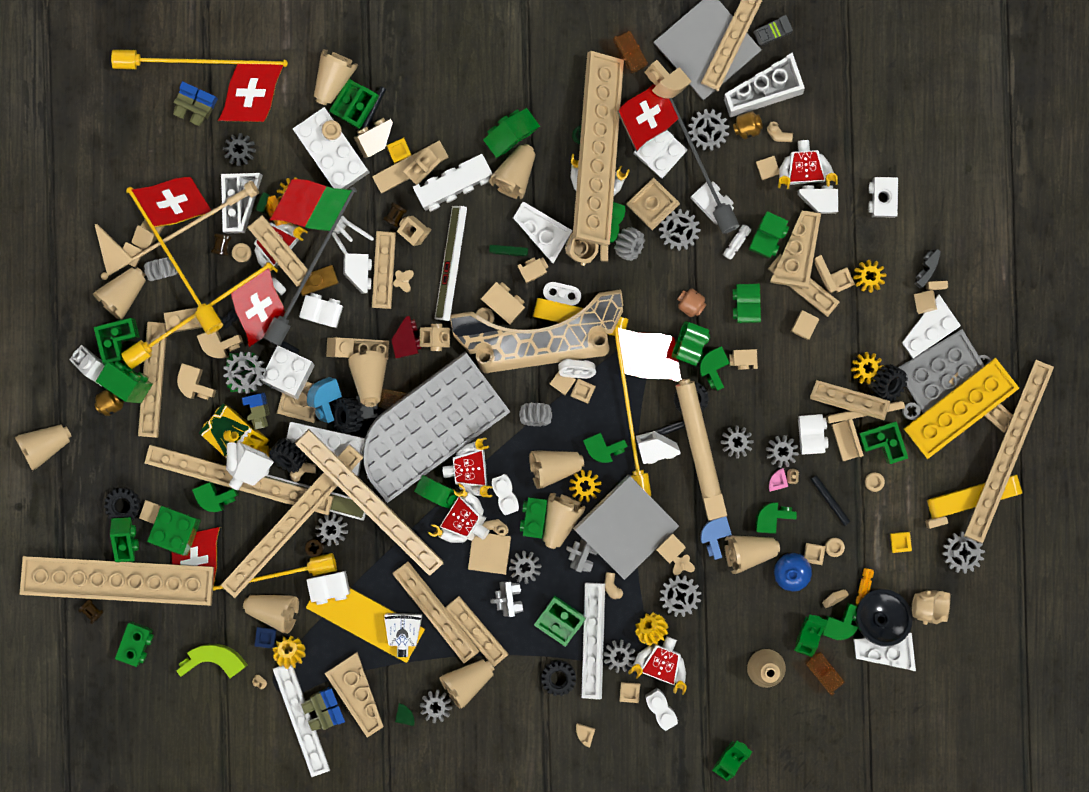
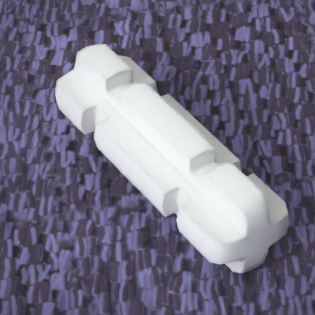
[723,225,751,260]

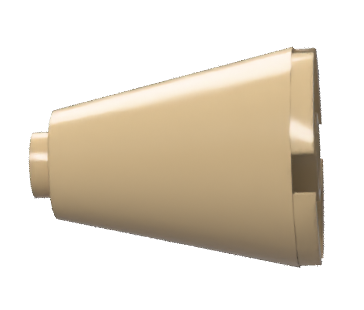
[314,49,358,105]
[489,144,536,199]
[93,267,146,320]
[348,351,387,407]
[15,425,71,470]
[529,451,584,489]
[543,493,585,549]
[725,535,780,574]
[243,595,299,634]
[747,649,786,688]
[439,659,494,709]

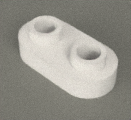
[543,282,581,306]
[558,359,596,379]

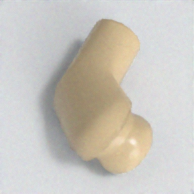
[767,121,793,142]
[290,463,317,482]
[482,519,508,536]
[604,572,623,599]

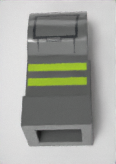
[753,15,793,46]

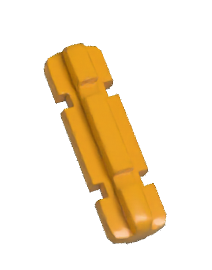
[856,568,874,604]

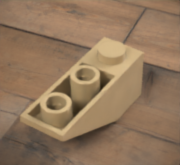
[326,337,389,360]

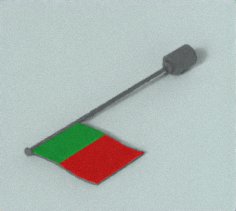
[263,179,357,346]

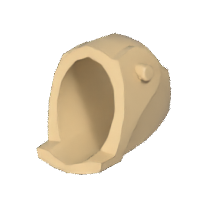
[565,233,599,266]
[912,590,950,625]

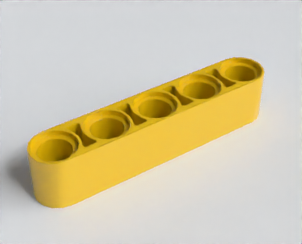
[533,298,629,336]
[927,474,1022,519]

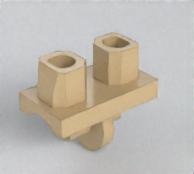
[403,147,441,185]

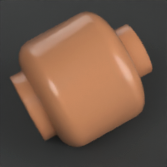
[677,289,707,317]

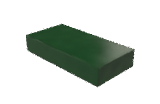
[489,245,528,257]

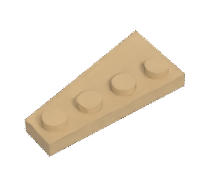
[770,210,821,289]
[325,652,383,738]

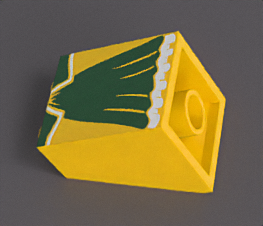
[199,403,270,458]

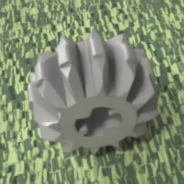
[614,227,645,261]
[144,257,178,281]
[519,402,552,427]
[721,426,754,458]
[766,435,799,468]
[315,513,348,546]
[509,551,542,584]
[603,640,636,673]
[420,690,452,723]

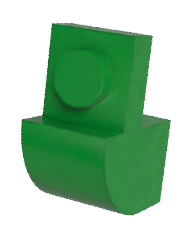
[699,346,730,391]
[583,433,628,463]
[414,475,462,509]
[192,482,239,512]
[755,502,797,534]
[822,603,858,640]
[794,614,828,657]
[712,741,753,781]

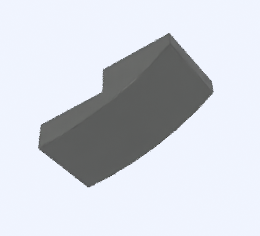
[914,249,941,288]

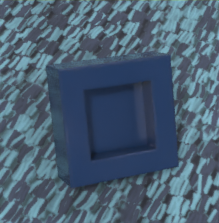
[255,627,277,649]

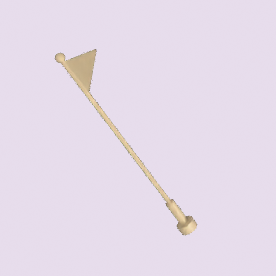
[95,181,259,280]

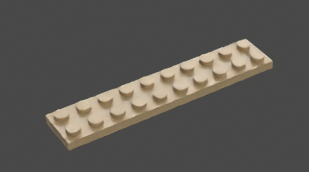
[573,51,624,246]
[20,556,214,606]

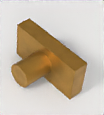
[299,265,339,296]

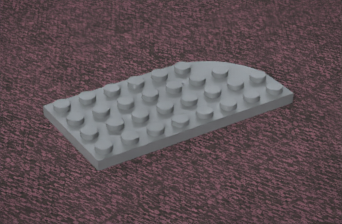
[363,352,510,503]

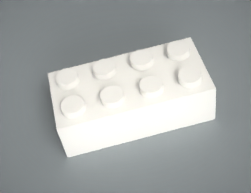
[293,107,370,189]

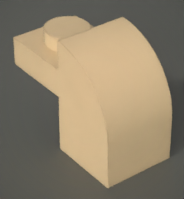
[644,60,692,98]
[197,331,244,359]
[177,364,216,400]

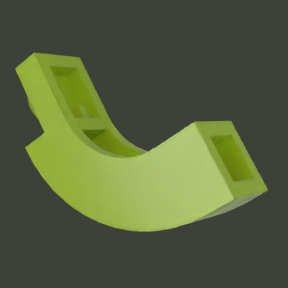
[176,644,248,678]

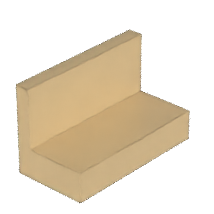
[831,419,864,461]

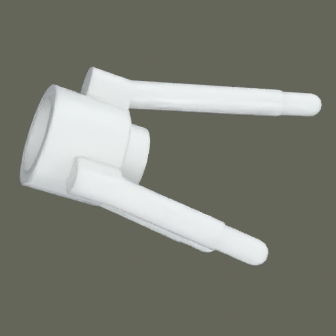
[332,216,374,254]

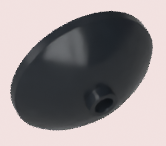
[856,589,912,647]

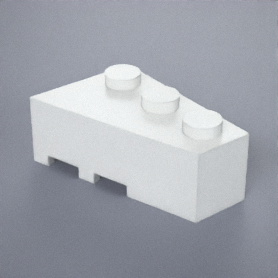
[221,173,263,234]

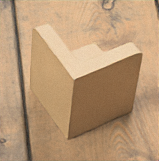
[790,310,819,340]
[656,533,686,563]

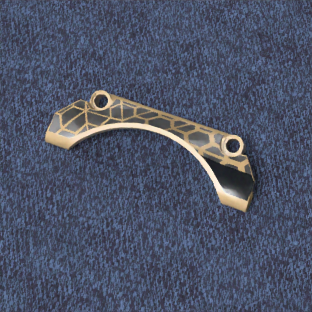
[450,289,624,373]

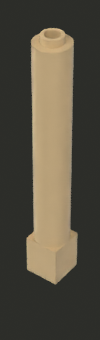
[676,378,727,520]

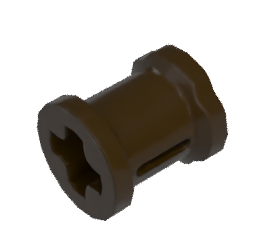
[383,202,407,228]
[211,234,232,256]
[305,539,324,557]
[78,599,104,624]

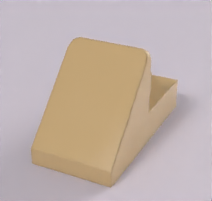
[131,219,164,250]

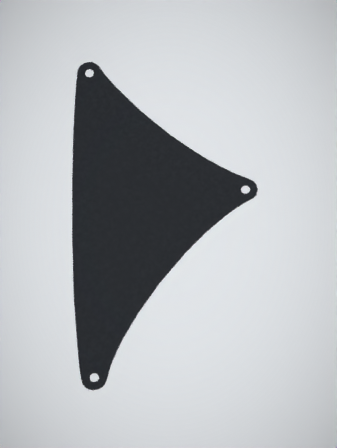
[273,351,652,693]

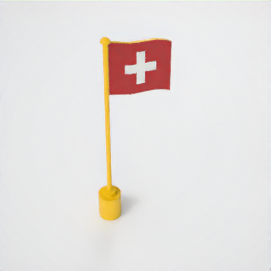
[111,50,288,122]
[126,177,223,335]
[121,262,285,369]
[614,325,681,496]
[172,527,337,591]

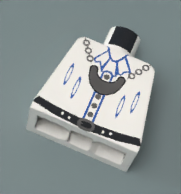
[384,613,422,657]

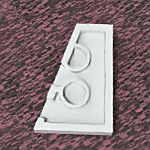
[513,202,573,263]
[902,295,961,359]
[853,632,916,671]

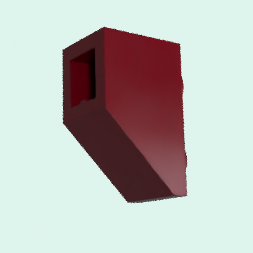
[391,316,422,359]

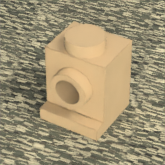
[397,216,431,246]
[518,257,548,283]
[729,349,758,370]

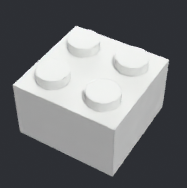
[261,345,315,400]

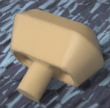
[787,469,799,484]
[252,675,267,689]

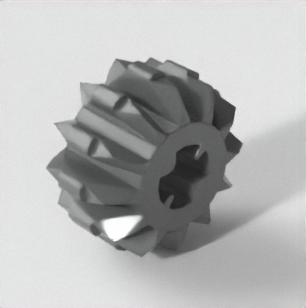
[223,133,256,166]

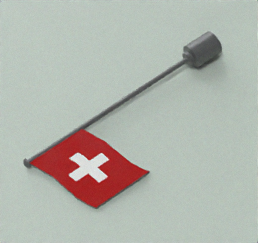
[618,84,740,234]

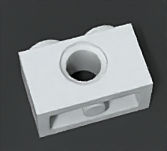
[868,177,898,218]

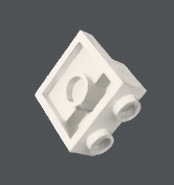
[634,130,687,179]

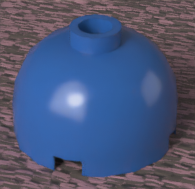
[774,553,812,592]

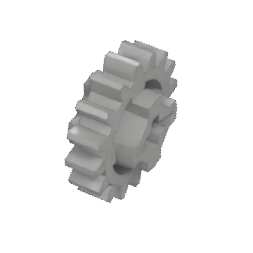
[688,109,729,151]
[659,209,701,251]
[223,352,266,394]
[942,531,985,574]
[660,575,701,617]

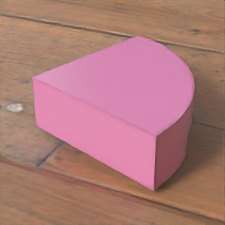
[769,468,788,492]

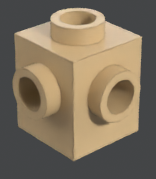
[420,324,450,351]

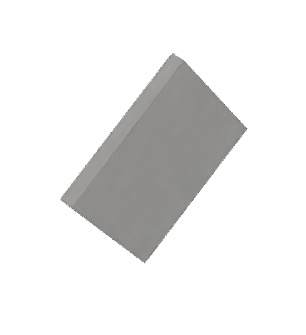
[654,0,761,101]
[898,329,985,413]
[573,474,679,580]

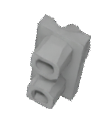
[566,538,598,572]
[490,581,523,617]

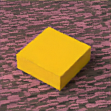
[386,138,411,164]
[890,532,912,553]

